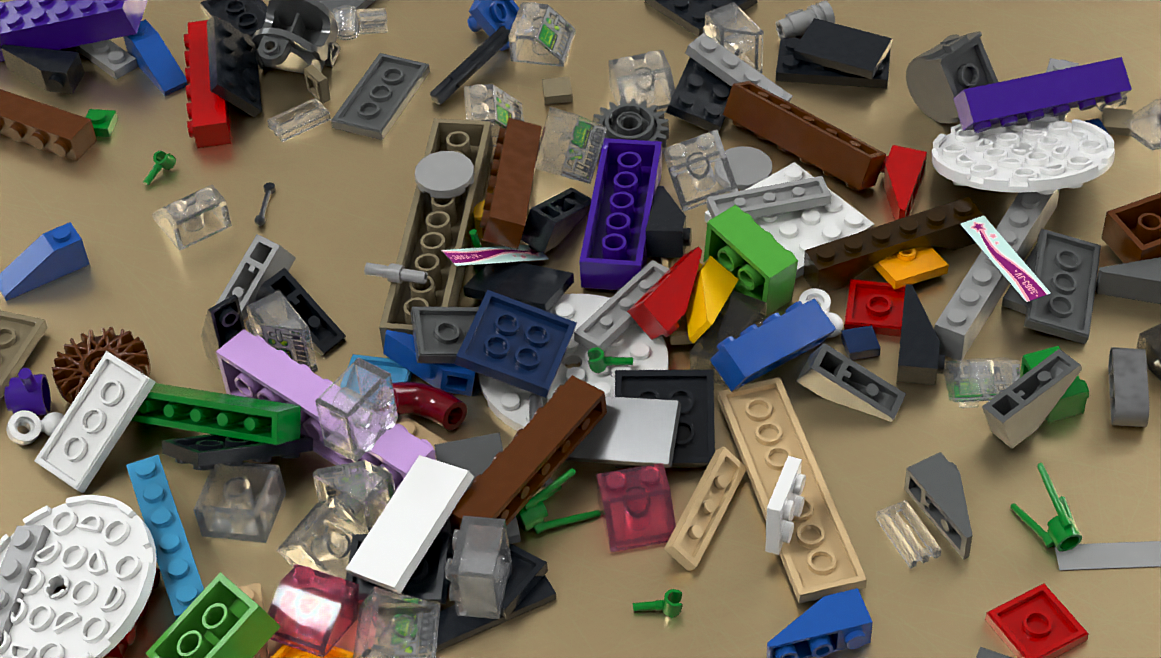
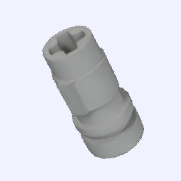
[775,0,835,39]

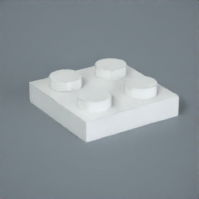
[765,456,806,555]

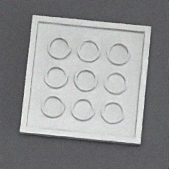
[705,162,875,279]

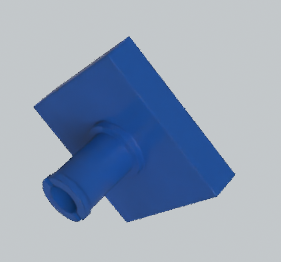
[467,0,525,51]

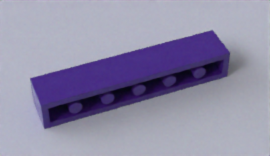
[953,57,1132,133]

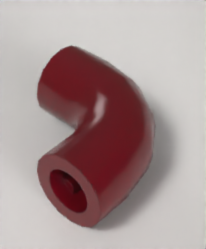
[377,382,467,431]

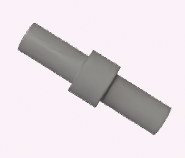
[364,262,428,284]

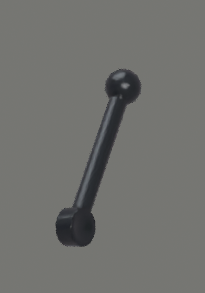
[254,182,276,226]

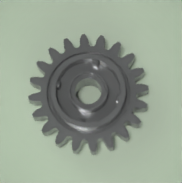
[591,98,669,151]

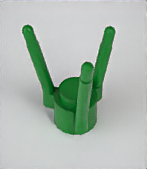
[1011,463,1082,552]
[516,468,601,534]

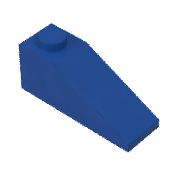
[123,19,189,96]
[0,222,90,301]

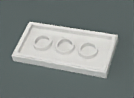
[34,351,156,493]
[346,455,474,594]

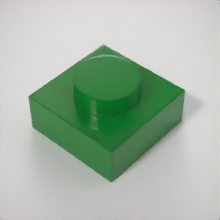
[85,109,118,137]

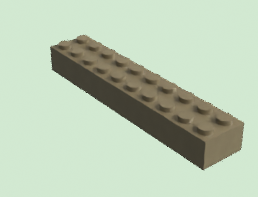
[379,118,493,351]

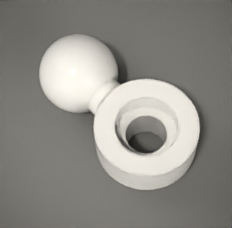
[799,288,843,338]
[6,410,64,445]

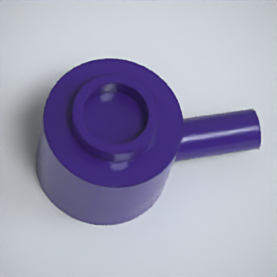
[4,368,51,416]

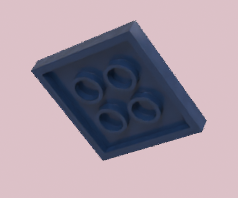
[455,290,577,398]

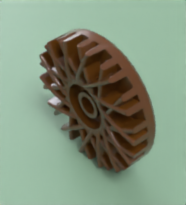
[52,327,151,404]

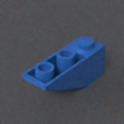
[383,330,476,396]
[766,588,873,658]

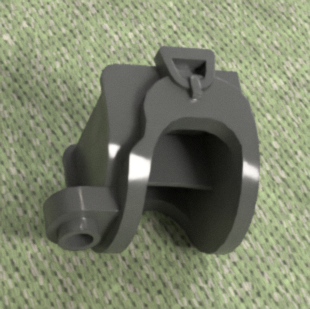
[251,0,340,74]
[906,31,998,123]

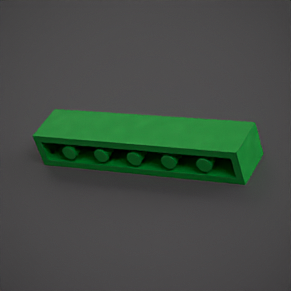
[131,383,301,445]

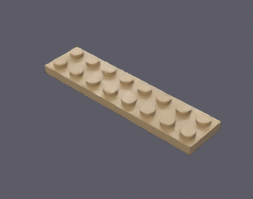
[718,377,867,603]

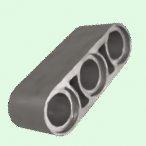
[1108,347,1149,427]

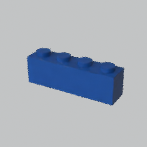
[710,298,836,392]

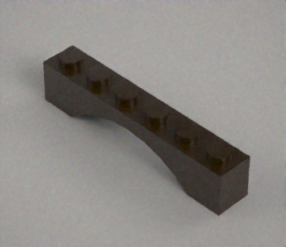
[803,197,984,293]

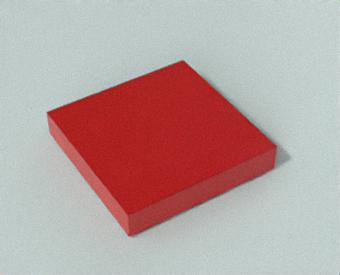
[844,279,906,337]
[985,583,1089,658]

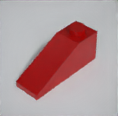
[880,145,927,221]
[627,246,702,340]

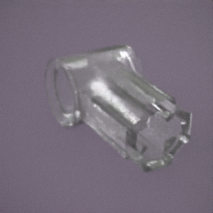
[332,5,388,40]

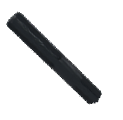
[430,26,512,105]

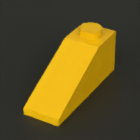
[686,256,739,344]

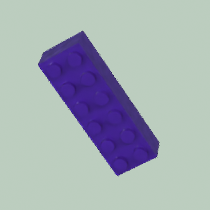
[0,0,148,62]
[579,138,662,290]

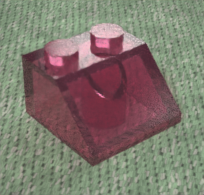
[596,463,676,552]
[268,564,359,658]

